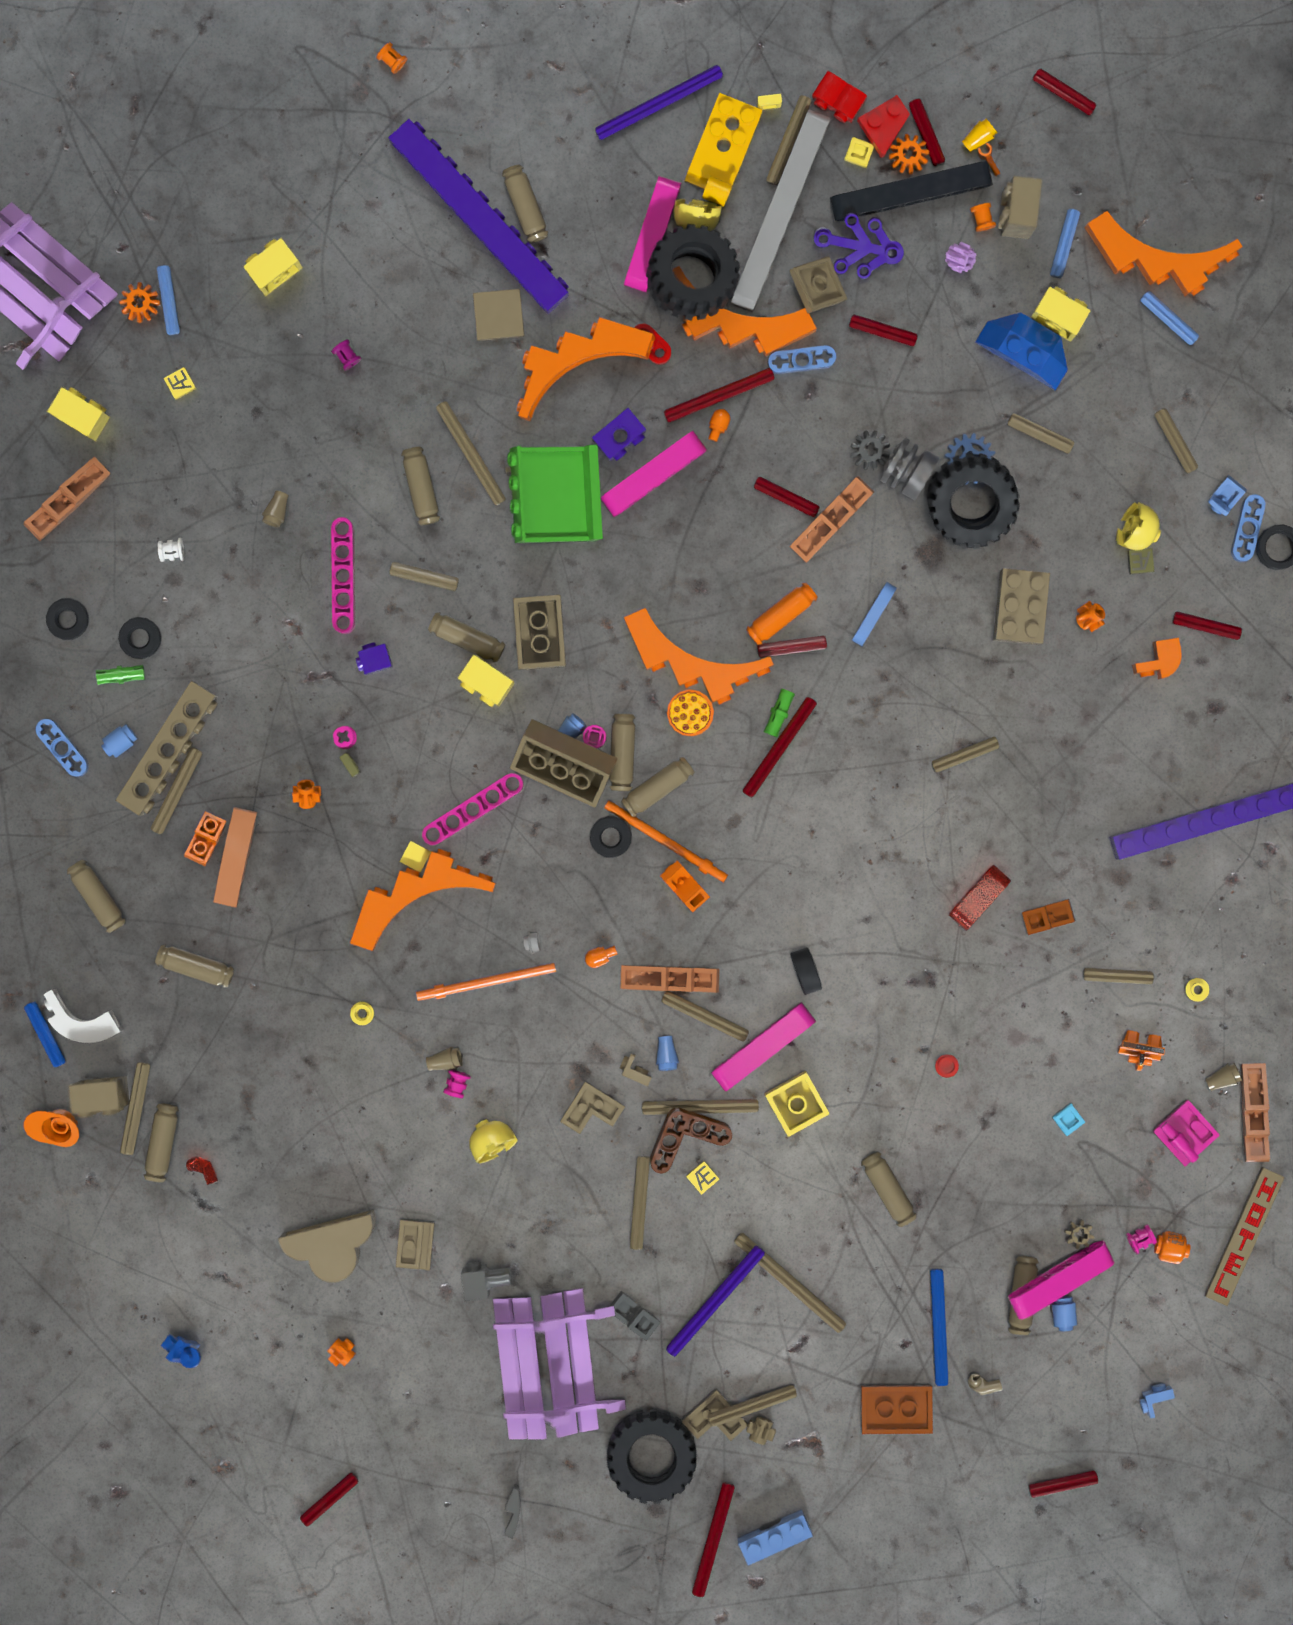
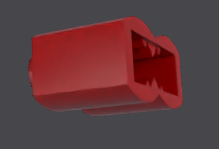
[812,71,867,123]

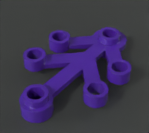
[813,212,904,279]

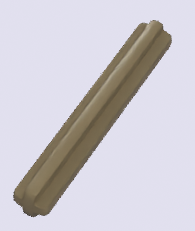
[766,95,811,185]
[151,747,202,834]
[662,991,749,1042]
[120,1062,150,1155]
[630,1156,650,1250]
[707,1385,797,1427]

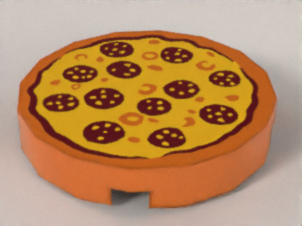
[667,689,714,736]

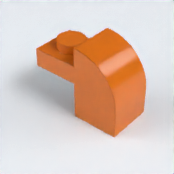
[1132,638,1182,680]
[660,860,710,912]

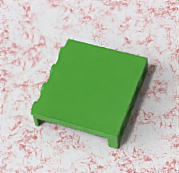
[507,445,603,543]

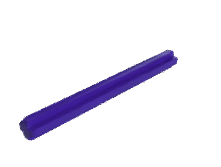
[595,65,723,140]
[666,1245,765,1357]

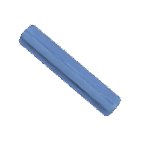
[1050,209,1080,278]
[157,265,180,335]
[1140,291,1199,345]

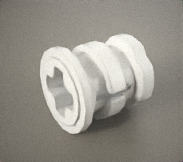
[158,537,185,562]

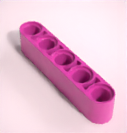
[624,176,682,292]
[601,431,707,517]
[331,517,355,634]
[422,773,524,845]
[711,1003,816,1092]
[1008,1241,1115,1319]

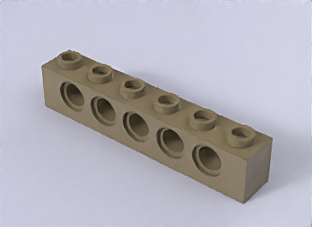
[115,681,218,816]

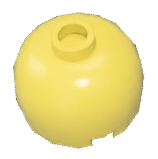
[674,199,722,231]
[1116,502,1161,551]
[469,1119,518,1164]

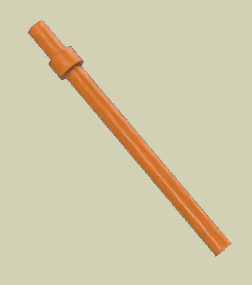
[604,800,728,883]
[416,963,556,1001]

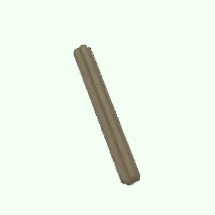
[436,401,505,505]
[642,1099,759,1115]

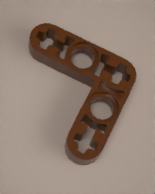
[650,1108,732,1174]

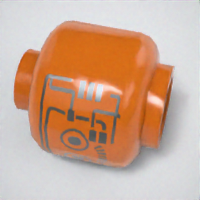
[1154,1231,1191,1264]

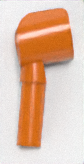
[978,143,1001,176]

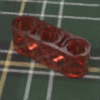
[949,865,1011,931]

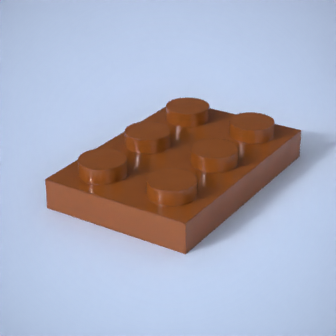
[861,1385,933,1434]

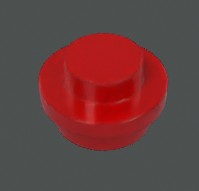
[935,1054,959,1078]

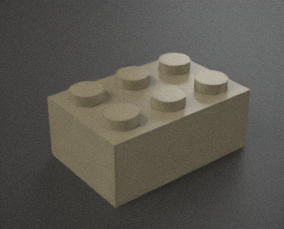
[998,176,1042,239]
[993,568,1050,645]
[513,595,566,670]
[69,1076,129,1118]

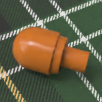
[708,409,730,442]
[585,946,618,968]

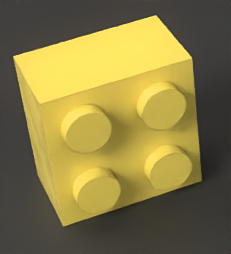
[243,238,303,296]
[1031,287,1091,342]
[47,387,110,441]
[458,655,515,707]
[764,1071,829,1137]

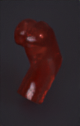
[186,1156,218,1185]

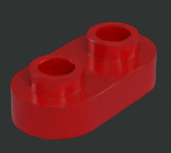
[634,323,672,365]

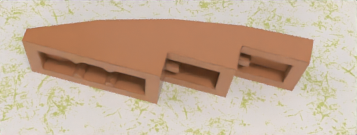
[24,457,111,541]
[790,476,874,563]
[213,807,257,907]
[620,965,719,993]
[1241,1063,1270,1162]

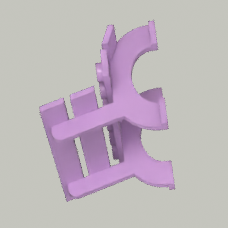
[0,202,118,370]
[493,1289,626,1439]

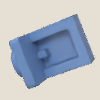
[1208,475,1247,516]
[1140,1383,1175,1418]

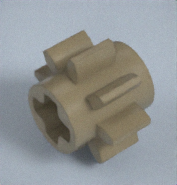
[1064,1219,1095,1249]
[746,1416,776,1445]

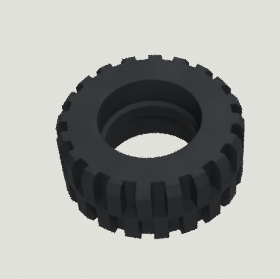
[646,224,740,320]
[927,453,1020,548]
[607,1409,697,1504]

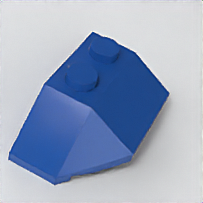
[975,312,1068,390]

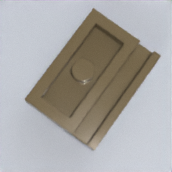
[396,1219,435,1271]

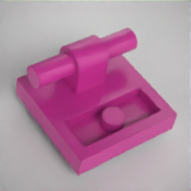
[1153,1100,1220,1166]

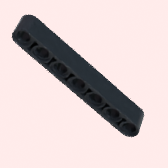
[830,161,993,222]

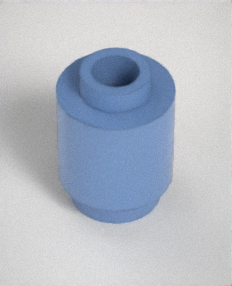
[101,724,138,758]
[1052,1296,1077,1331]

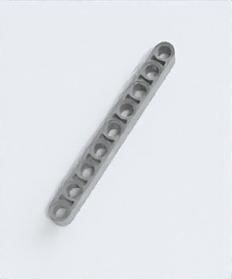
[731,109,831,312]

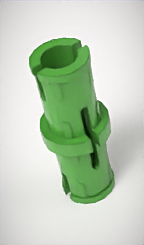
[96,665,145,685]
[764,688,795,737]

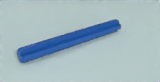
[930,1269,949,1386]

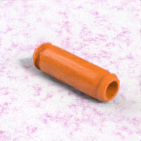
[746,583,818,645]

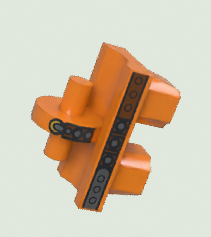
[1118,1030,1165,1071]

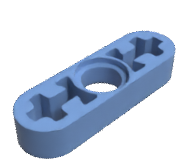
[768,345,836,374]
[1231,494,1265,562]
[852,582,897,646]
[36,719,88,777]

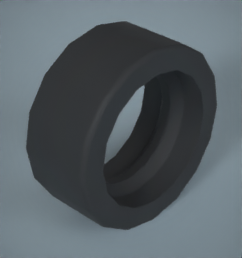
[1256,524,1293,570]
[790,947,822,995]

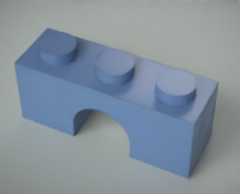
[738,1510,813,1566]

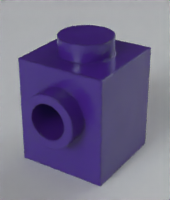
[355,642,393,675]

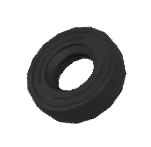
[46,598,89,640]
[118,617,161,659]
[590,816,632,858]

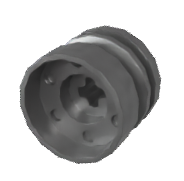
[880,438,940,501]

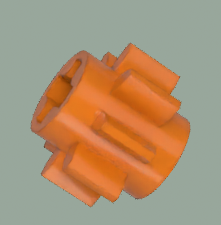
[1076,601,1105,632]
[292,780,321,809]
[327,1338,356,1367]

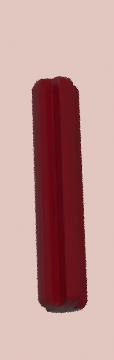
[1033,68,1096,115]
[909,98,945,166]
[849,314,918,346]
[754,477,820,517]
[1173,612,1242,640]
[757,636,827,658]
[1029,1471,1098,1498]
[300,1473,359,1527]

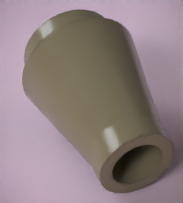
[262,491,289,528]
[426,1047,463,1071]
[1205,1063,1242,1091]

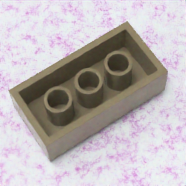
[510,719,618,808]

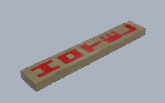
[1205,1167,1285,1306]

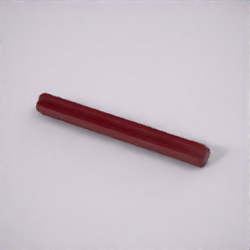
[664,368,774,422]
[743,697,817,798]
[692,1482,735,1597]

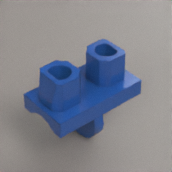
[161,1334,201,1368]

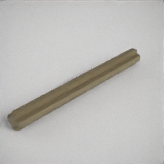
[735,1233,846,1333]

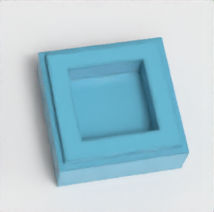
[1052,1103,1085,1136]

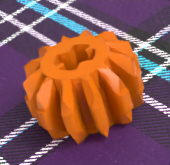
[889,134,929,175]
[119,282,160,323]

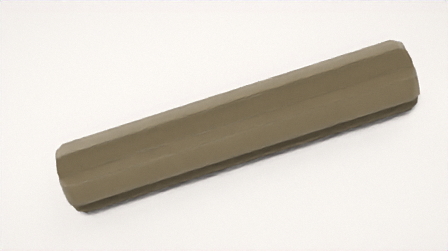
[1155,408,1198,473]
[1008,413,1074,454]
[390,562,459,591]
[932,737,999,772]
[1083,968,1154,984]

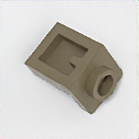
[620,1053,651,1086]

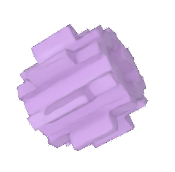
[945,242,977,273]

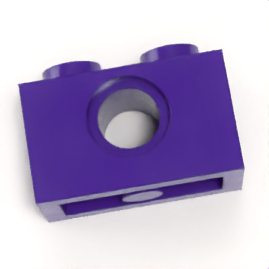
[592,408,646,461]

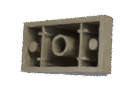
[278,1210,376,1283]

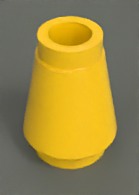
[962,118,997,152]

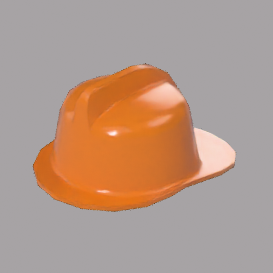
[24,1109,79,1147]

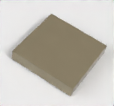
[789,256,847,314]
[473,289,524,341]

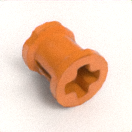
[376,42,408,74]
[970,203,997,232]

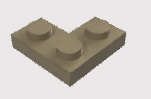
[560,1081,625,1134]
[682,1389,748,1441]

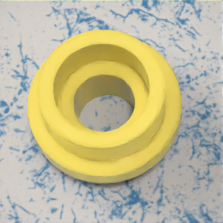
[1185,978,1209,1002]
[350,1002,374,1025]

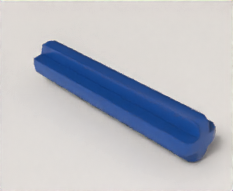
[24,1002,66,1067]

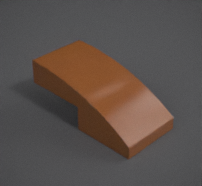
[1022,899,1075,935]

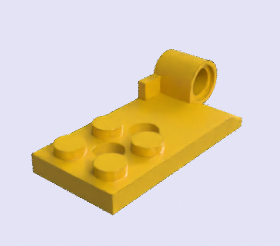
[684,93,763,207]

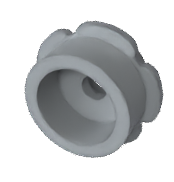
[524,931,541,954]

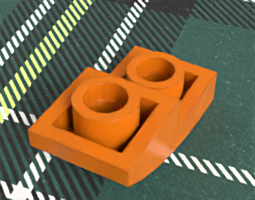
[184,811,227,867]

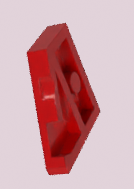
[857,95,910,158]

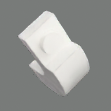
[43,989,123,1043]

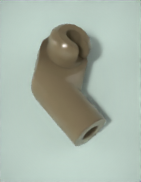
[968,1373,1002,1395]

